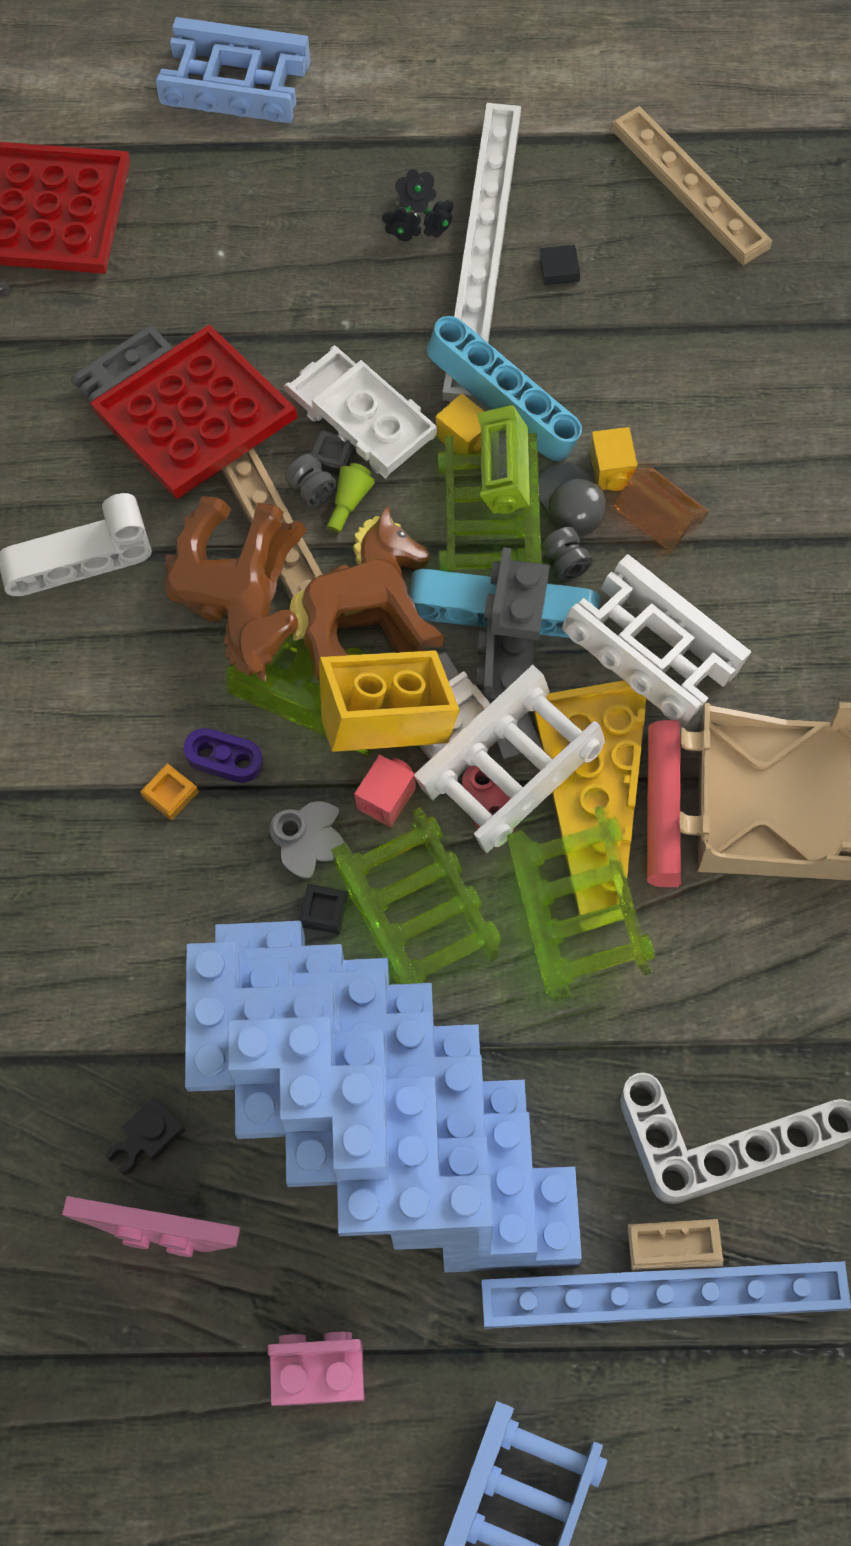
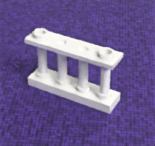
[414,665,605,853]

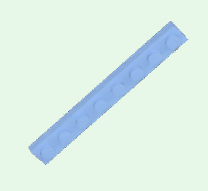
[481,1261,851,1329]

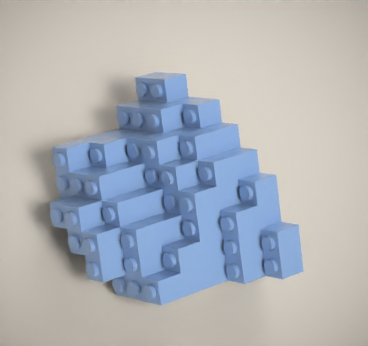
[185,921,582,1273]

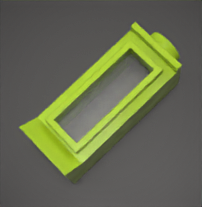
[477,405,530,514]

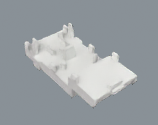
[284,345,437,479]

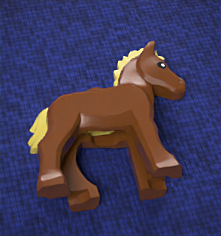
[290,507,444,680]

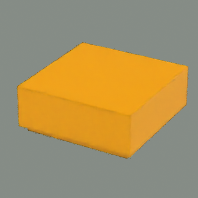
[140,763,199,821]

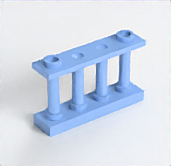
[444,1401,607,1546]

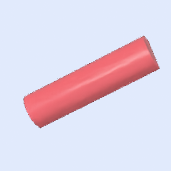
[647,720,681,888]

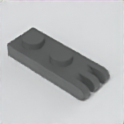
[71,324,173,402]

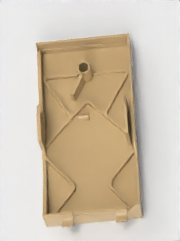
[680,702,851,880]

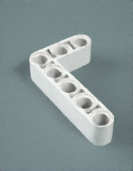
[620,1073,851,1205]

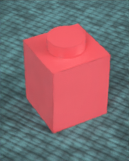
[354,754,416,828]

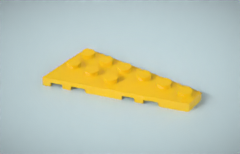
[533,680,647,927]

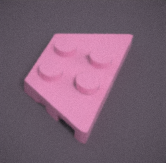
[62,1196,241,1257]

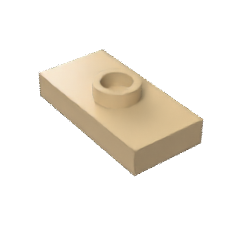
[628,1219,723,1272]

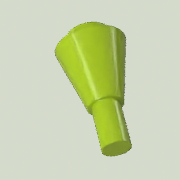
[327,463,375,533]

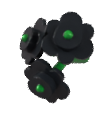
[382,169,454,241]

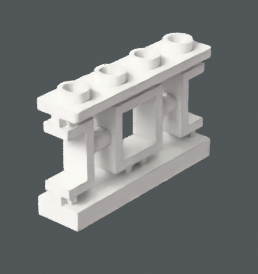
[562,554,751,728]

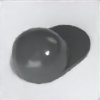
[536,464,606,535]

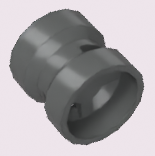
[285,454,337,508]
[541,527,593,581]

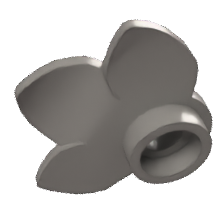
[270,801,347,879]

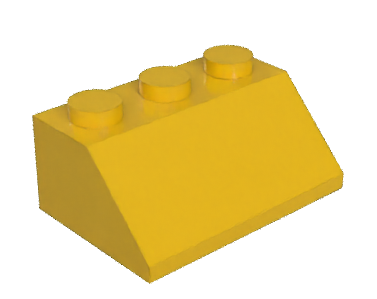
[319,650,460,752]

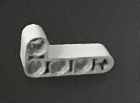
[0,493,152,596]

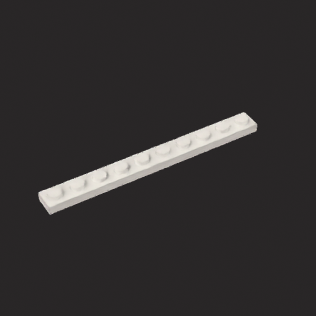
[443,103,521,404]

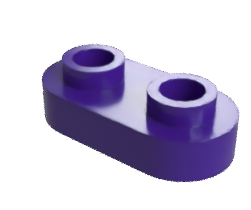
[184,728,263,783]

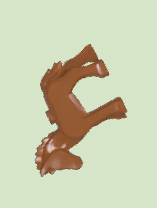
[163,496,307,682]

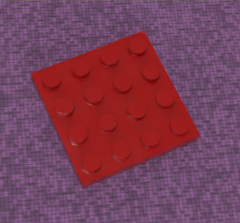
[0,142,131,274]
[90,324,298,500]

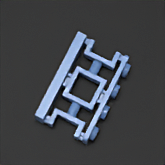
[155,17,311,123]

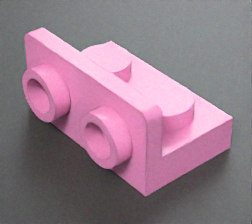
[268,1332,365,1407]

